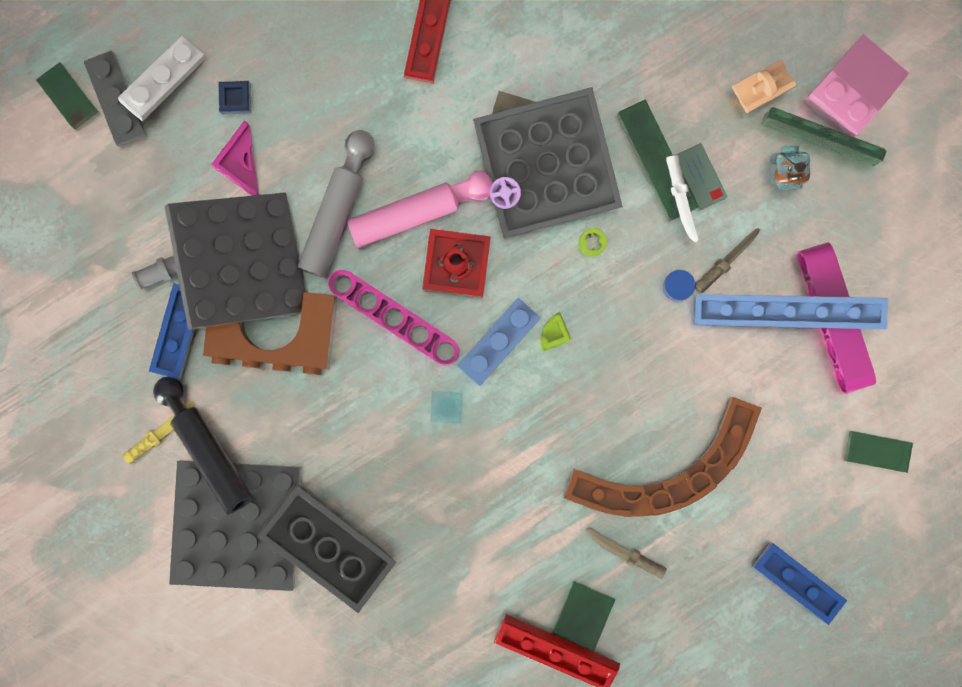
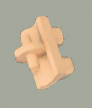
[732,59,797,113]

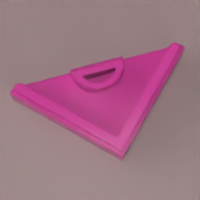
[211,121,259,196]

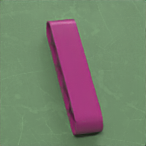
[797,242,876,394]
[328,270,460,366]

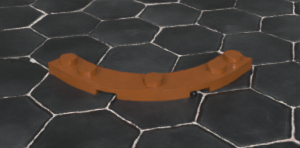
[563,397,762,517]

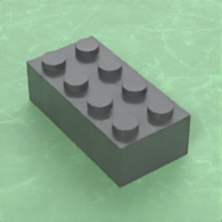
[256,484,397,613]

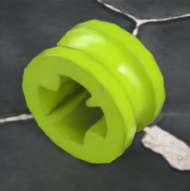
[579,228,607,256]

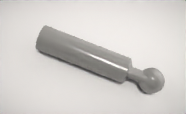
[297,130,375,278]

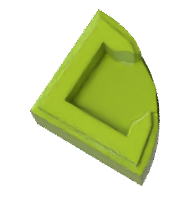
[541,312,571,352]

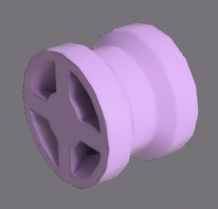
[490,177,521,209]

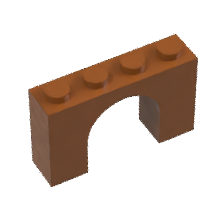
[203,292,338,375]

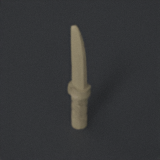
[695,228,760,293]
[587,528,667,579]

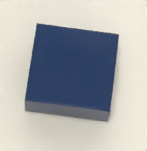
[218,81,251,114]

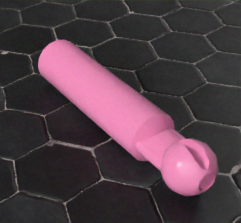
[347,171,493,248]

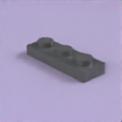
[83,50,147,147]

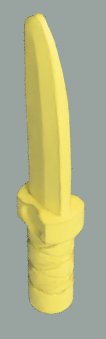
[122,400,194,465]

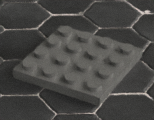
[473,87,623,238]
[164,192,305,330]
[169,460,301,591]

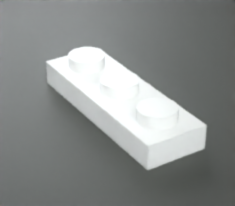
[118,35,205,122]

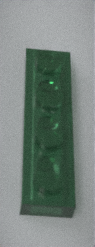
[617,99,698,222]

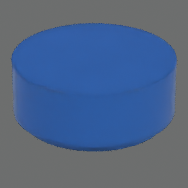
[663,270,695,301]

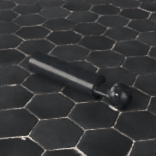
[153,377,253,514]

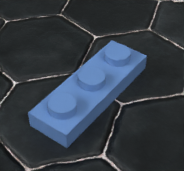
[457,298,541,386]

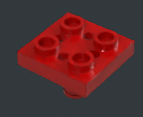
[422,229,491,298]

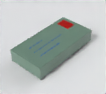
[676,143,728,211]

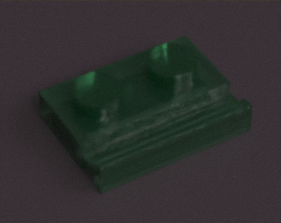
[551,580,616,652]

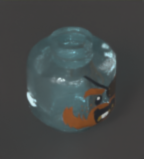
[770,145,810,190]

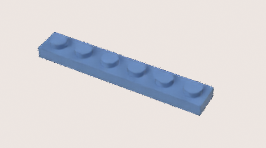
[695,294,888,330]

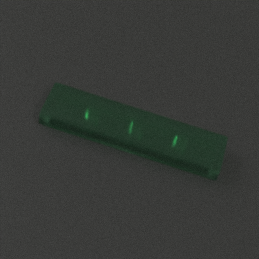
[761,107,887,166]

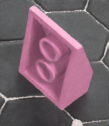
[803,34,909,141]

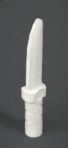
[666,155,698,242]

